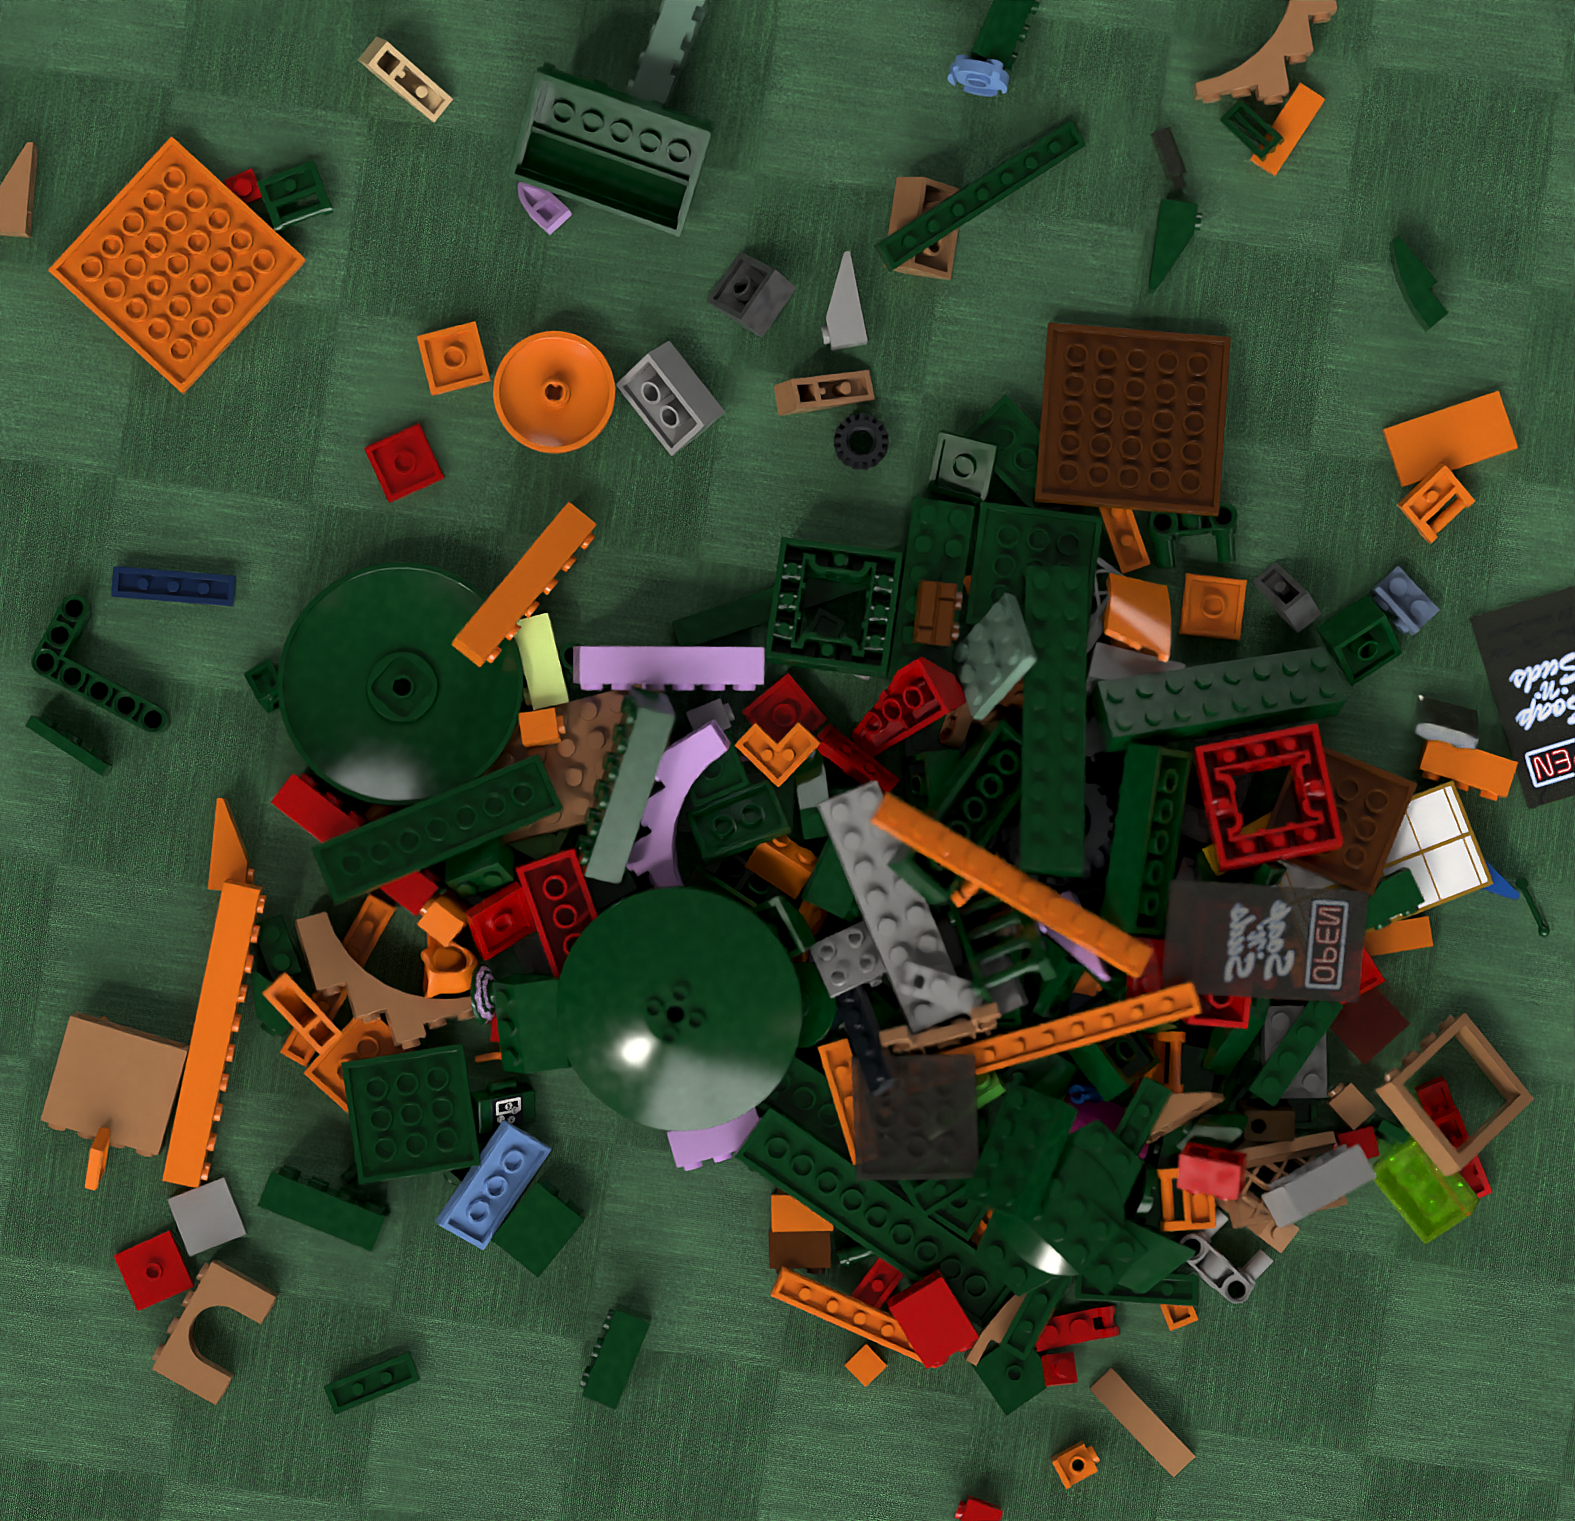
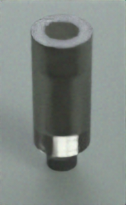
[1150,127,1187,190]

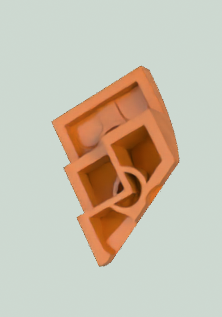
[1101,573,1171,662]

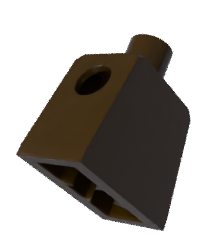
[1221,1098,1295,1141]

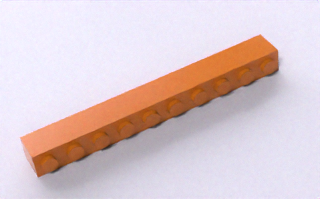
[162,879,267,1188]

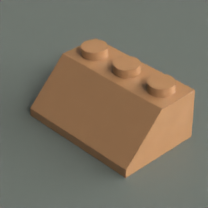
[883,177,960,280]

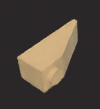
[358,36,453,122]

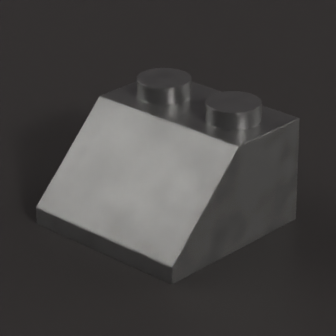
[706,251,797,337]

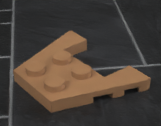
[879,1002,1000,1059]

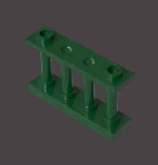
[946,867,1057,1004]

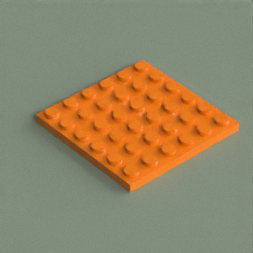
[48,136,307,395]

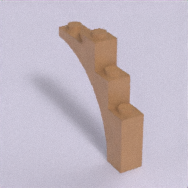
[1192,0,1337,105]
[295,912,475,1050]

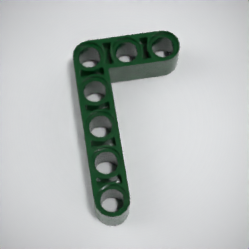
[31,594,171,734]

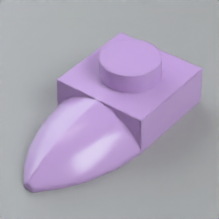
[518,182,572,235]

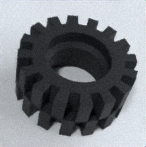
[834,413,889,470]

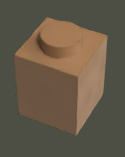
[1325,1081,1376,1130]

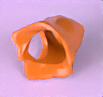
[421,933,480,998]

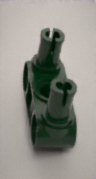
[1147,502,1238,569]

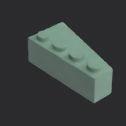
[625,0,707,107]

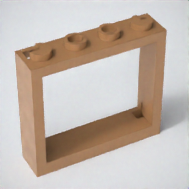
[1376,1013,1534,1177]

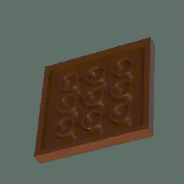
[1265,746,1418,897]

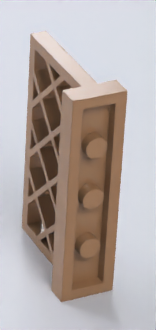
[1226,1131,1348,1229]

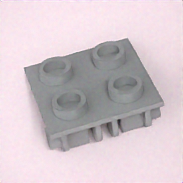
[809,921,887,998]

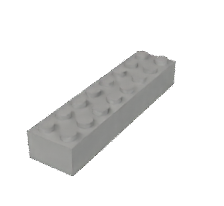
[816,780,963,1033]

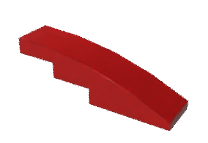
[1414,1076,1492,1205]

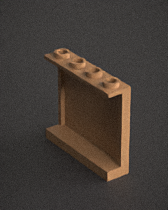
[41,1011,190,1157]

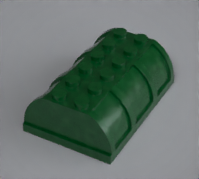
[508,62,715,237]

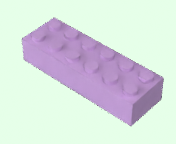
[573,646,764,690]

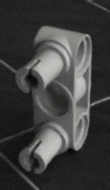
[1176,1207,1273,1304]

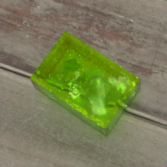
[1371,1136,1480,1245]

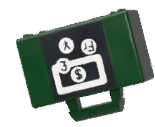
[471,1077,536,1134]

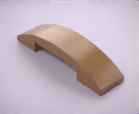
[1089,1367,1196,1477]

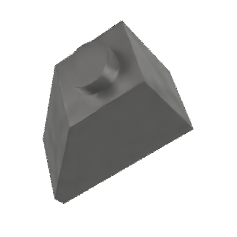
[1253,562,1321,633]

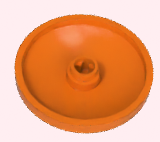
[493,331,616,454]

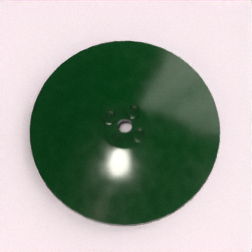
[277,562,524,807]
[556,886,803,1131]

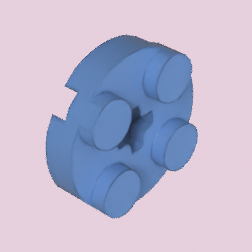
[948,55,1010,96]

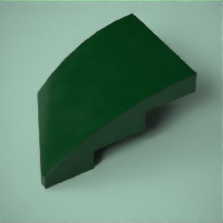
[1118,1219,1197,1293]

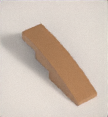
[964,1292,1026,1366]

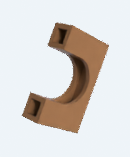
[152,1259,280,1405]

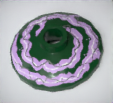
[470,964,496,1025]

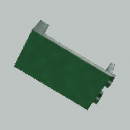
[982,906,1087,1018]

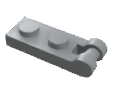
[896,961,984,1014]

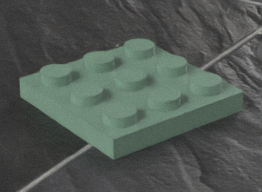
[953,593,1037,721]

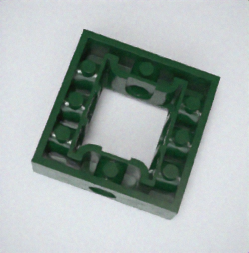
[764,537,903,679]

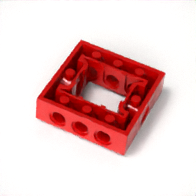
[1193,723,1343,872]

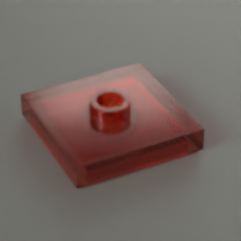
[1329,987,1410,1066]

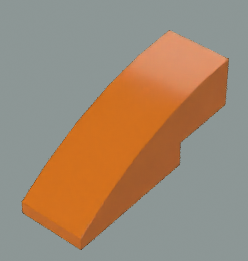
[262,972,343,1055]

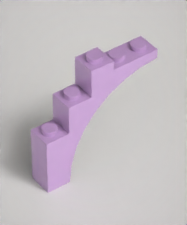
[626,718,731,888]

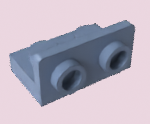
[1370,566,1439,636]

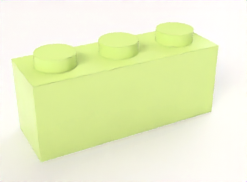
[514,613,570,711]

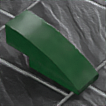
[1389,236,1449,332]

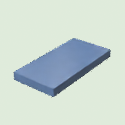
[435,1120,552,1250]

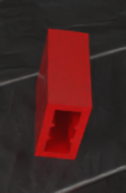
[886,1269,979,1369]

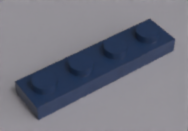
[111,566,237,607]

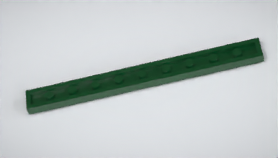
[999,1076,1174,1361]

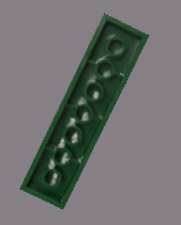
[1090,646,1346,753]

